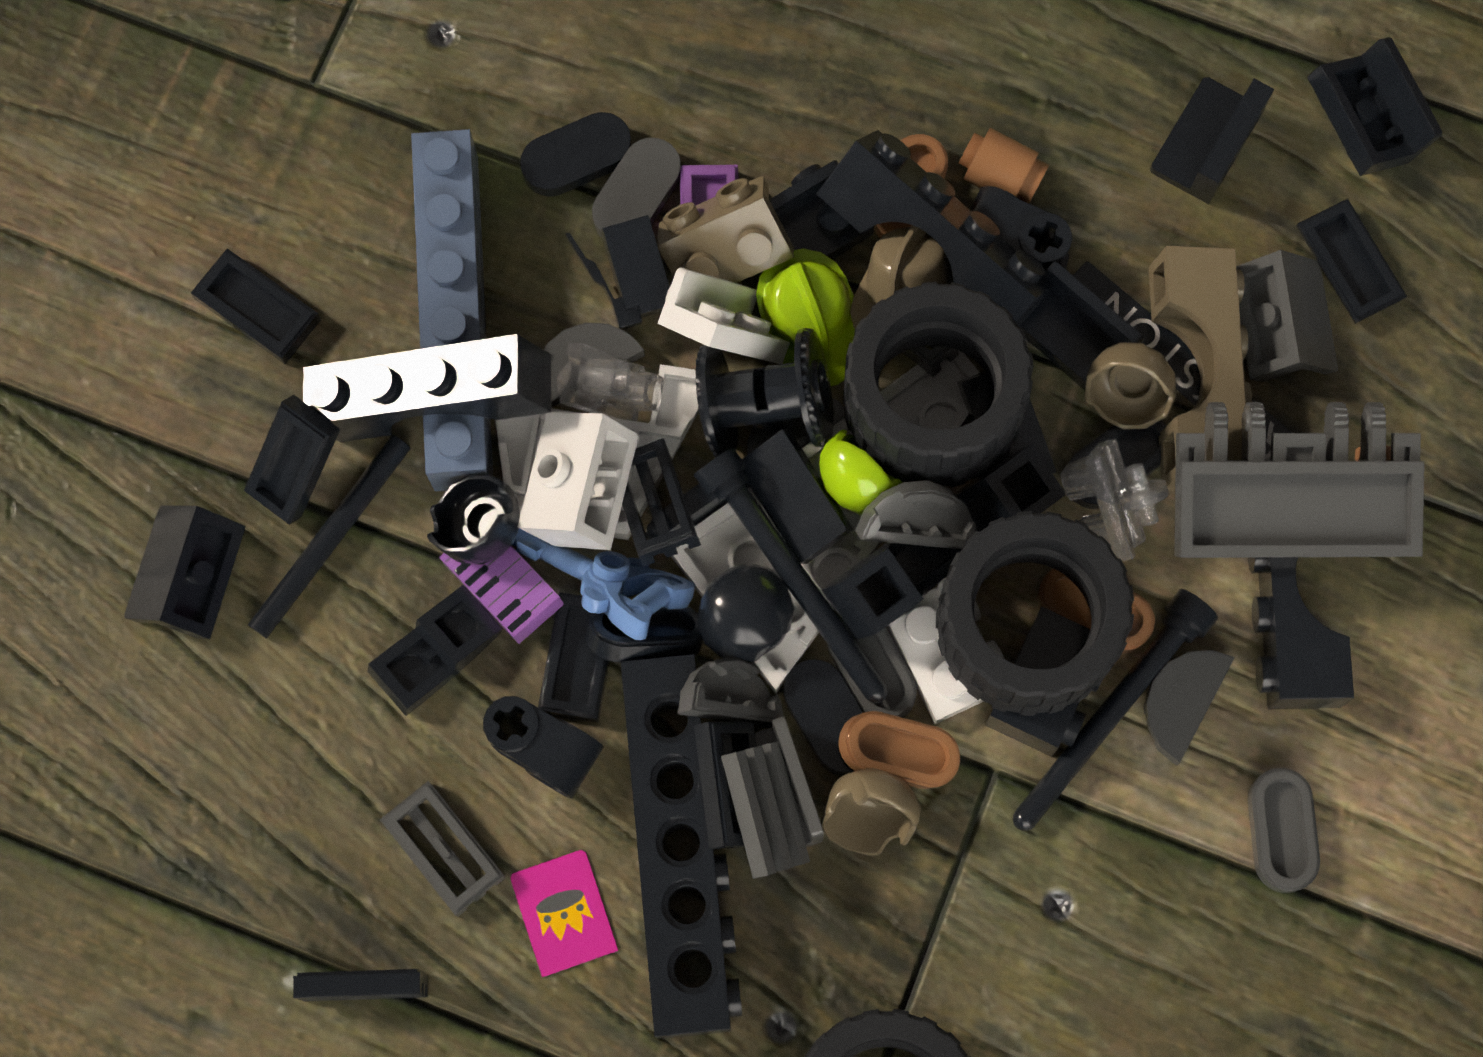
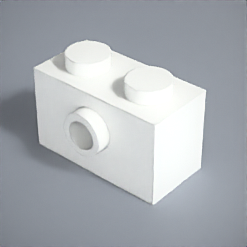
[517,412,639,550]

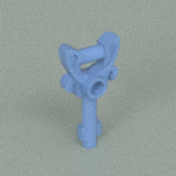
[512,528,695,640]

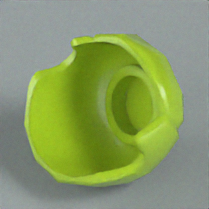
[819,429,903,516]

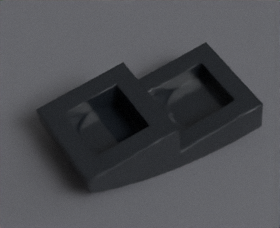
[367,584,502,716]

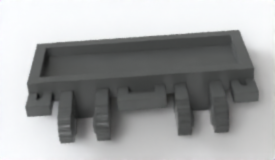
[1174,402,1424,558]

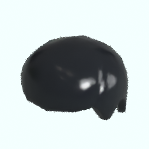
[427,474,520,565]
[696,564,795,663]

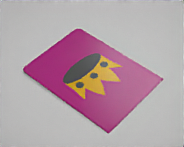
[510,850,618,977]

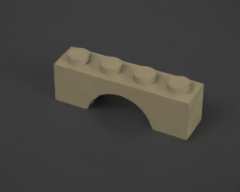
[1148,246,1252,491]

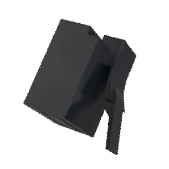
[565,215,670,330]

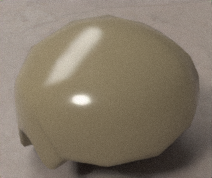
[1084,343,1176,429]
[821,768,921,856]

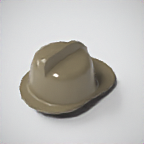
[850,225,954,329]

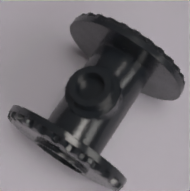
[695,328,834,457]

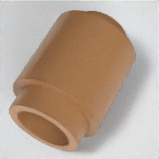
[958,127,1049,203]

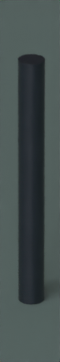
[248,435,411,639]

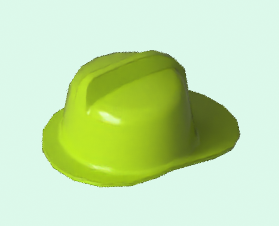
[756,249,855,386]

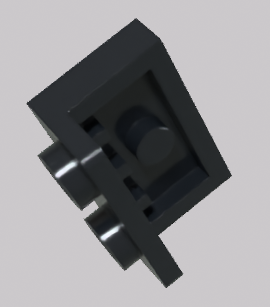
[1307,37,1442,176]

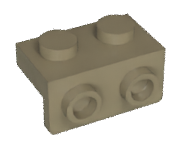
[657,176,794,283]

